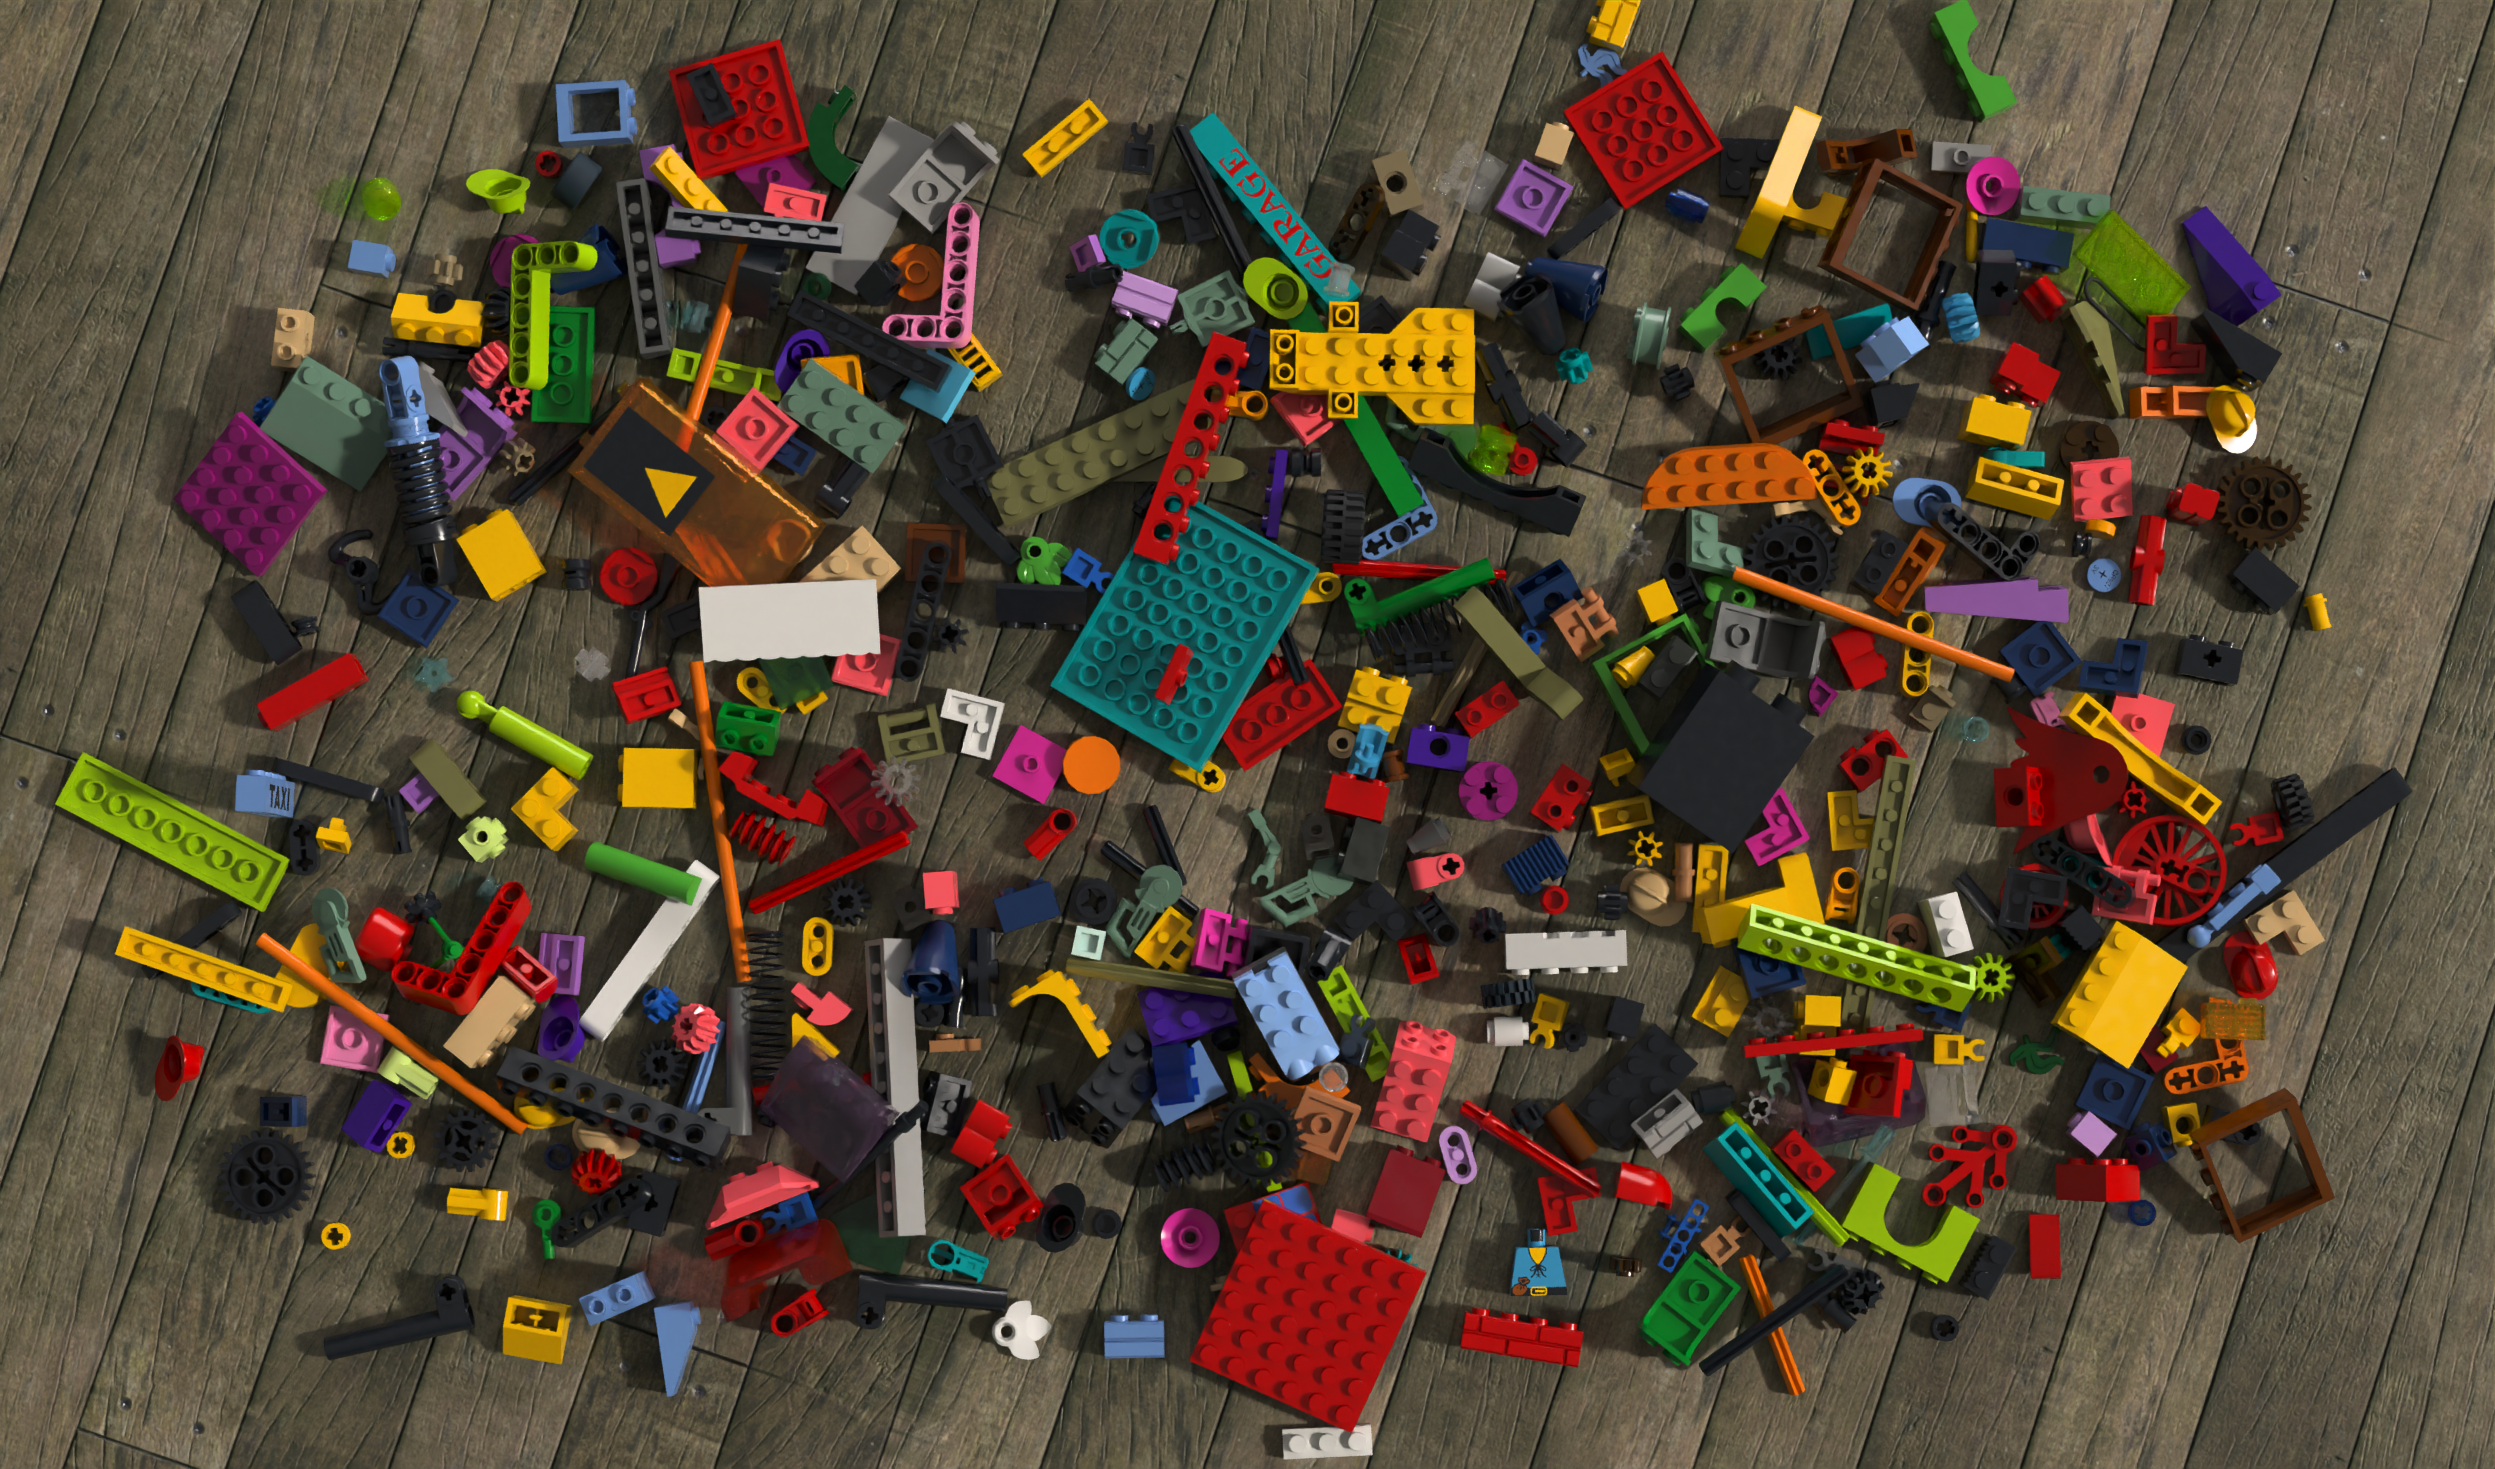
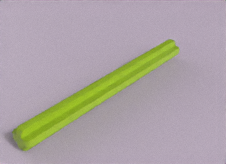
[1719,1108,1850,1247]

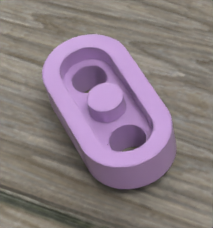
[1439,1126,1477,1184]

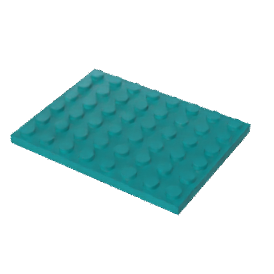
[1050,498,1320,773]

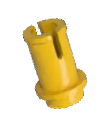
[2303,593,2332,632]

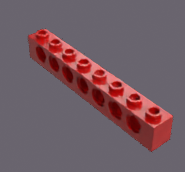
[1133,331,1251,567]

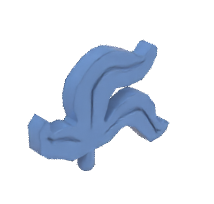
[1578,44,1627,88]

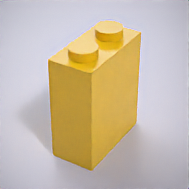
[456,509,547,602]
[618,748,698,809]

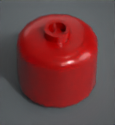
[354,907,414,972]

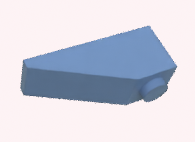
[654,1301,701,1397]

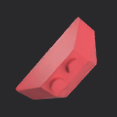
[705,1161,821,1230]

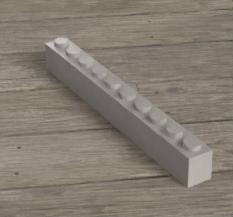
[864,938,926,1238]

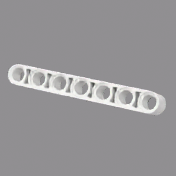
[579,860,721,1042]

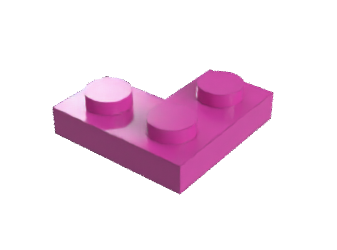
[1743,787,1810,867]

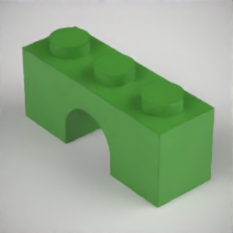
[1678,262,1767,353]

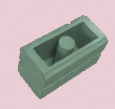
[1094,318,1159,388]

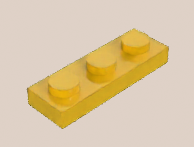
[1022,99,1108,178]
[649,147,728,212]
[1691,844,1728,933]

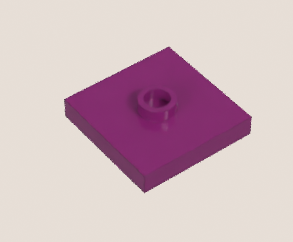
[735,154,817,216]

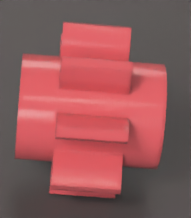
[495,381,532,417]

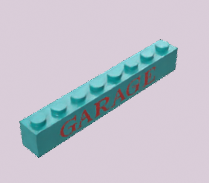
[1190,112,1361,315]

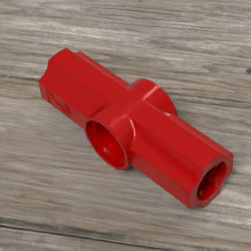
[2127,515,2167,606]

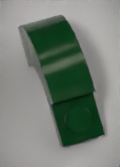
[807,85,860,194]

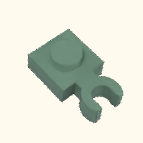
[1753,1054,1790,1099]

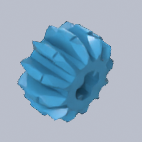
[1942,293,1980,344]

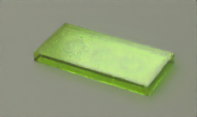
[2072,210,2191,325]

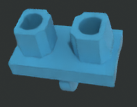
[1346,723,1389,779]

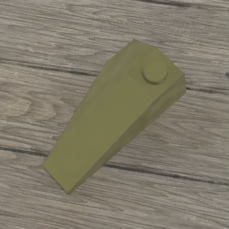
[2058,297,2124,420]

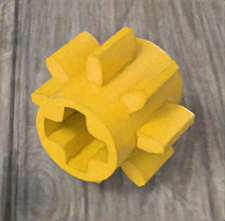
[1627,831,1663,867]

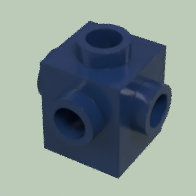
[2125,1121,2178,1171]

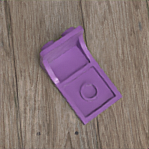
[436,387,517,502]

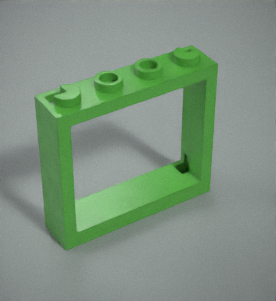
[1590,613,1723,757]

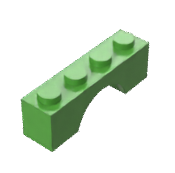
[1929,0,2017,123]

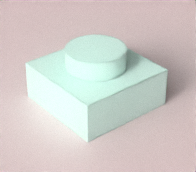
[1071,925,1106,960]

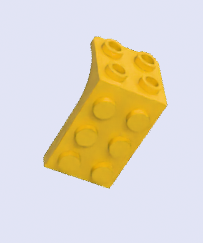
[1008,969,1112,1058]

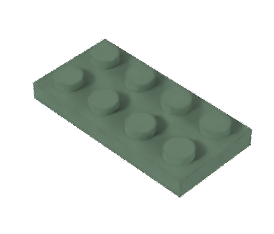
[777,358,907,474]

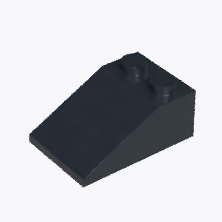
[2190,308,2282,392]

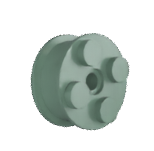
[1627,302,1672,370]

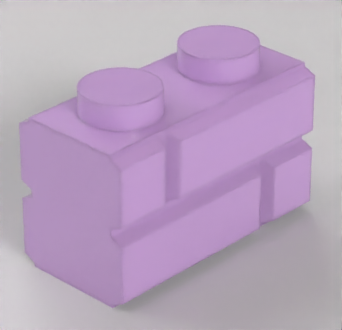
[1111,271,1178,329]

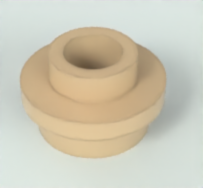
[1328,729,1356,759]

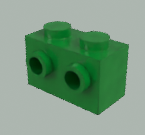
[715,701,781,756]

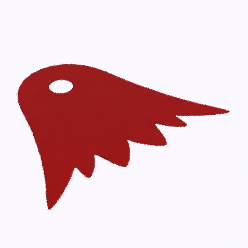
[2006,707,2128,854]

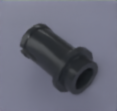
[1131,481,1157,520]

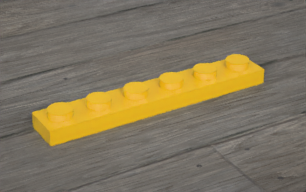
[115,926,293,1012]

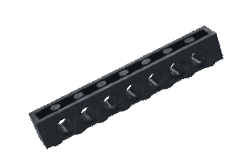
[496,1046,731,1170]

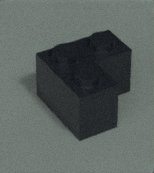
[1380,209,1441,281]
[733,245,791,321]

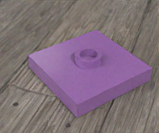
[1494,159,1573,239]

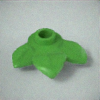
[1017,536,1072,585]
[1700,575,1756,620]

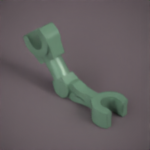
[1248,808,1281,890]

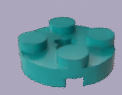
[1099,209,1159,269]

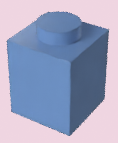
[348,240,396,279]

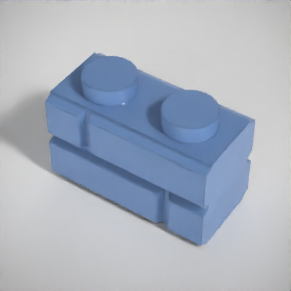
[1104,1314,1165,1359]

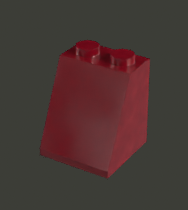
[1364,1145,1446,1238]

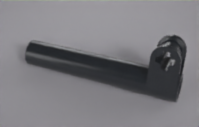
[856,1272,1008,1329]
[324,1275,475,1360]

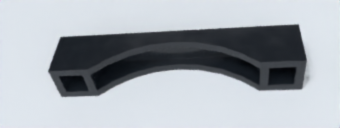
[1408,427,1586,537]

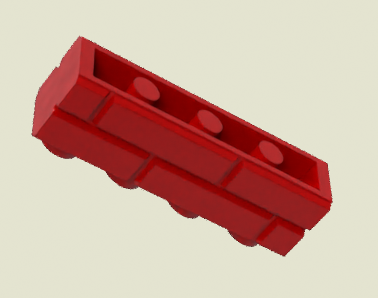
[1459,1307,1583,1367]

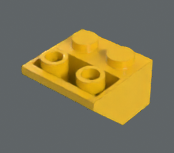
[503,1295,573,1365]

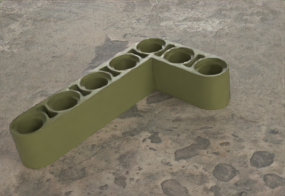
[1452,586,1584,720]

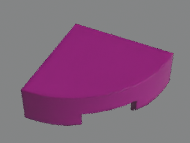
[1808,676,1839,717]

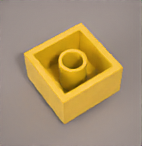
[1956,394,2032,451]

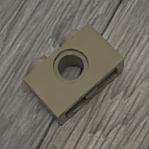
[1368,149,1424,220]

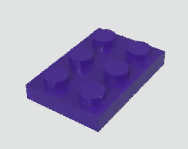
[1137,971,1238,1050]

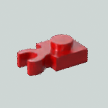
[2227,811,2284,846]

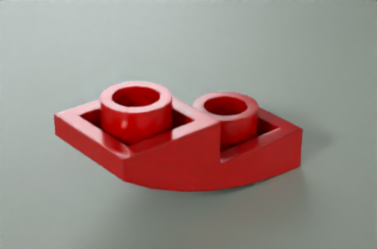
[2029,1214,2061,1279]

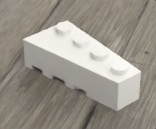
[1504,930,1627,975]

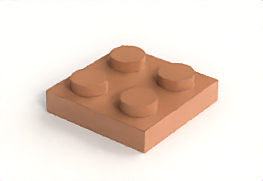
[1293,1085,1361,1162]

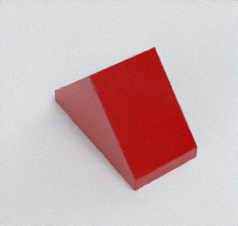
[1397,933,1439,985]

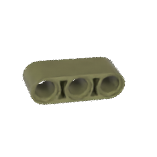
[409,738,487,821]

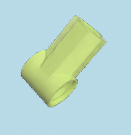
[377,1046,440,1100]

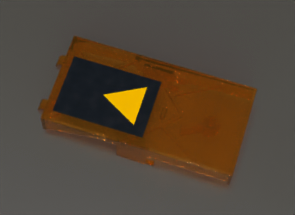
[567,378,827,587]

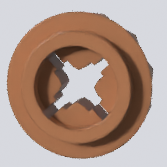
[1884,913,1927,953]

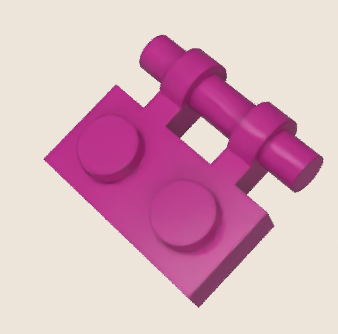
[1191,908,1248,978]

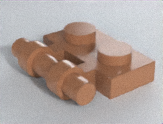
[1550,587,1619,662]

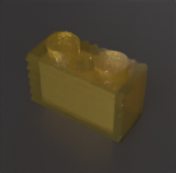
[2200,997,2266,1040]

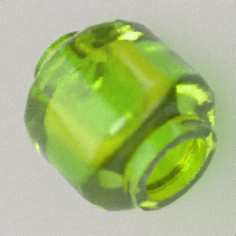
[361,178,402,221]

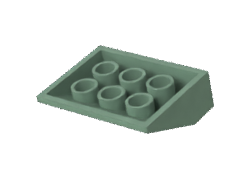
[260,355,393,492]

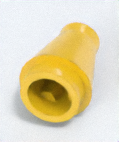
[1612,646,1655,688]

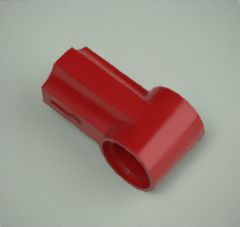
[1023,808,1077,861]
[704,1218,766,1262]

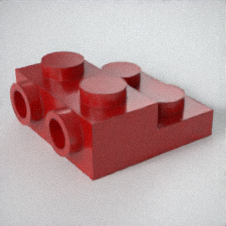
[1844,1050,1913,1118]
[959,1153,1044,1239]

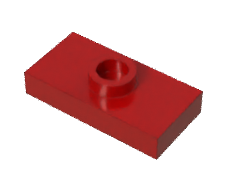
[1154,643,1194,706]

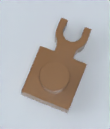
[929,1034,981,1053]
[1697,1215,1752,1267]

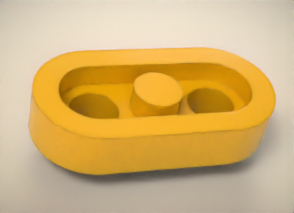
[1300,572,1342,605]
[737,667,790,714]
[802,917,834,976]

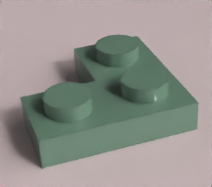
[1686,509,1744,577]

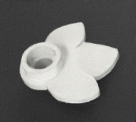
[992,1300,1051,1360]

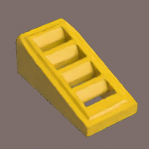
[947,332,1003,392]

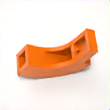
[1248,1052,1350,1110]

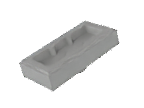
[1930,141,1991,174]

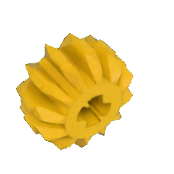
[1842,447,1893,498]

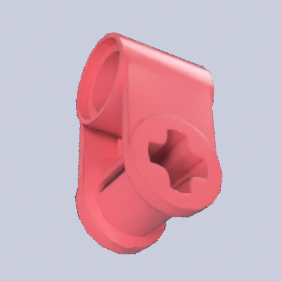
[1406,853,1464,891]

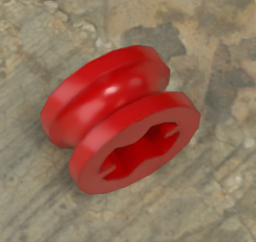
[535,150,563,179]

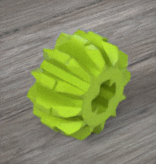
[1966,953,2015,1003]

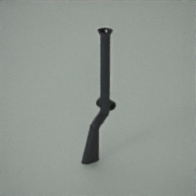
[617,553,686,708]

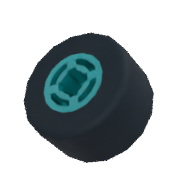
[550,152,602,210]

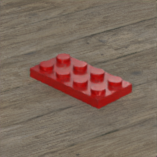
[1222,658,1343,772]

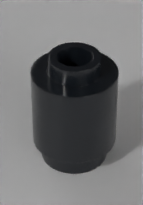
[1690,1080,1736,1116]

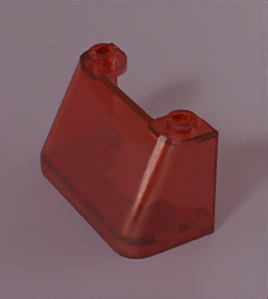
[720,1219,853,1322]

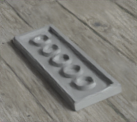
[805,116,934,296]

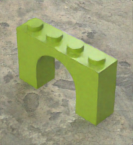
[1839,1162,1980,1284]

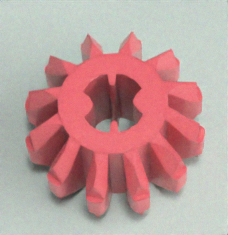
[467,340,509,389]
[670,1003,720,1054]

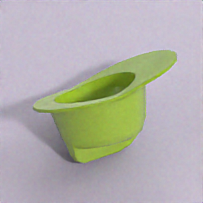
[466,169,530,215]
[1243,257,1308,320]

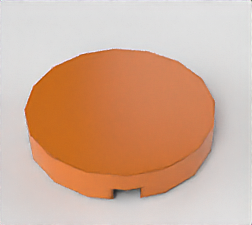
[891,244,944,302]
[1061,736,1121,794]

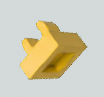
[1599,748,1635,787]
[316,817,352,854]

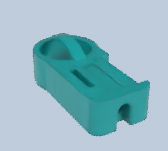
[1983,447,2045,469]
[927,1239,989,1283]

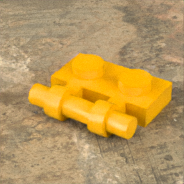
[1134,906,1197,973]

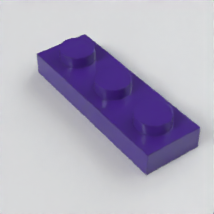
[1261,449,1288,541]

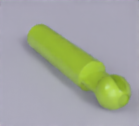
[456,690,593,780]

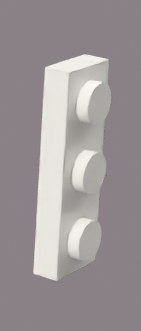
[1282,1424,1373,1459]

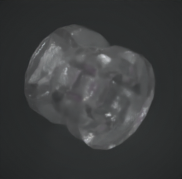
[1319,1062,1348,1092]

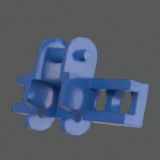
[1656,1198,1710,1273]

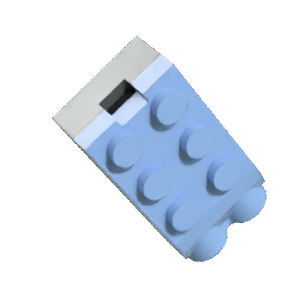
[1232,946,1340,1080]

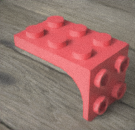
[1370,1021,1456,1143]

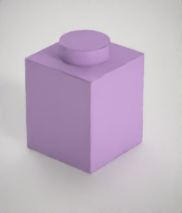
[2065,1110,2117,1157]

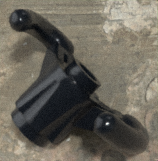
[328,529,398,616]

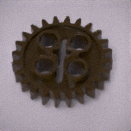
[2215,456,2312,551]

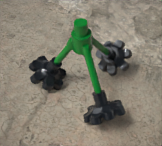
[394,891,473,1006]

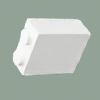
[1917,892,1974,958]

